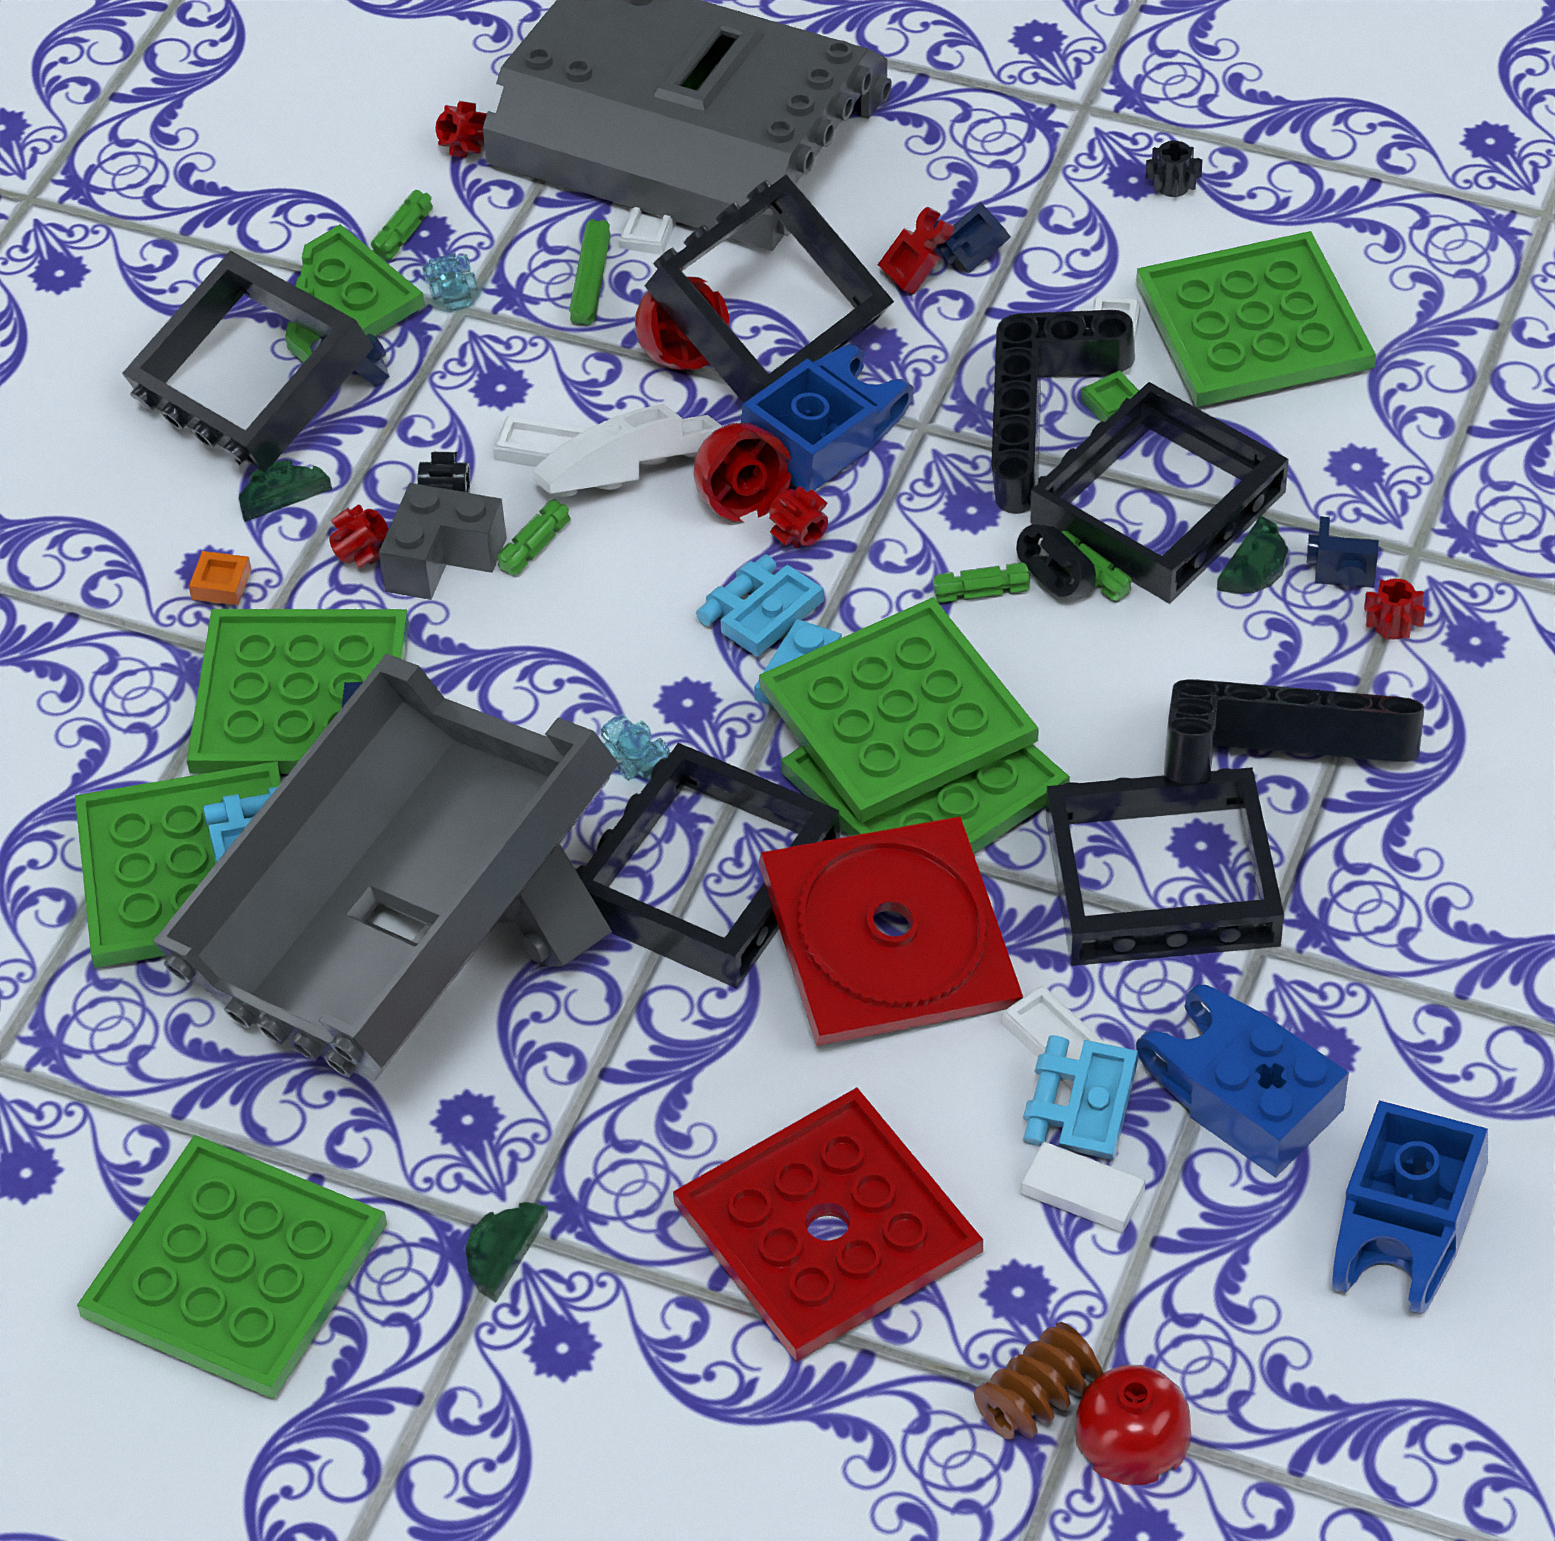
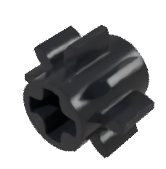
[1145,140,1203,197]
[418,451,470,493]

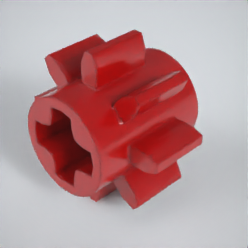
[435,101,487,158]
[769,486,828,549]
[329,504,389,568]
[1364,578,1426,639]

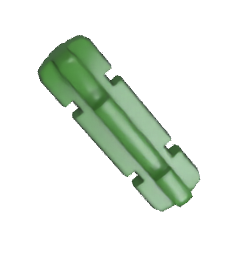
[371,190,433,261]
[497,499,570,576]
[1061,531,1132,601]
[933,562,1030,603]

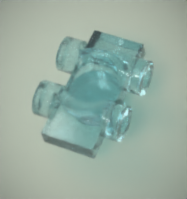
[422,253,478,311]
[601,714,670,781]

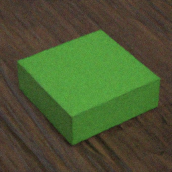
[1080,370,1139,422]

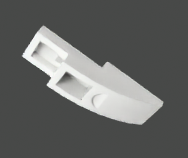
[532,404,723,497]

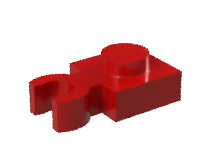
[877,207,955,294]

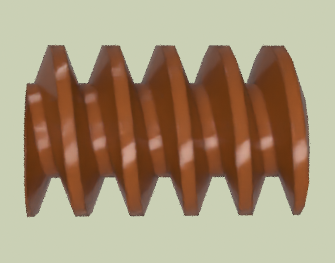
[974,1322,1103,1440]

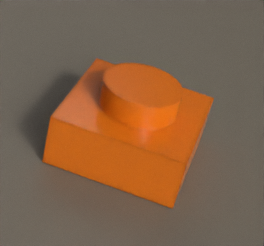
[189,551,252,605]

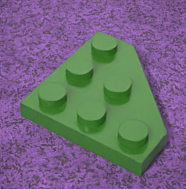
[285,224,425,362]

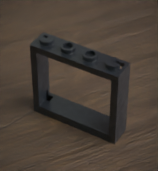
[644,174,894,403]
[122,250,374,473]
[1029,382,1289,604]
[576,743,840,989]
[1046,767,1284,966]

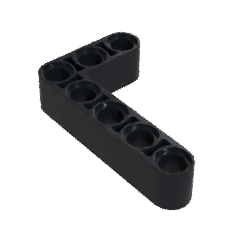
[991,310,1135,513]
[1164,679,1425,784]

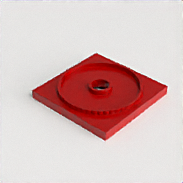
[759,816,1023,1046]
[673,1087,983,1362]

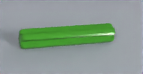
[569,219,611,326]

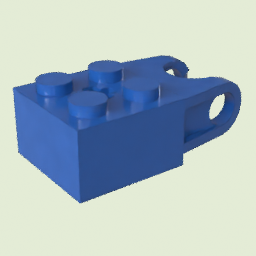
[741,344,914,492]
[1136,984,1349,1178]
[1332,1100,1488,1314]

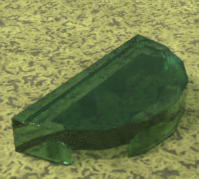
[238,460,332,522]
[1217,515,1288,594]
[465,1202,548,1303]

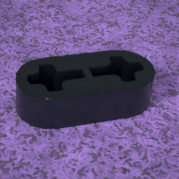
[1016,524,1096,598]

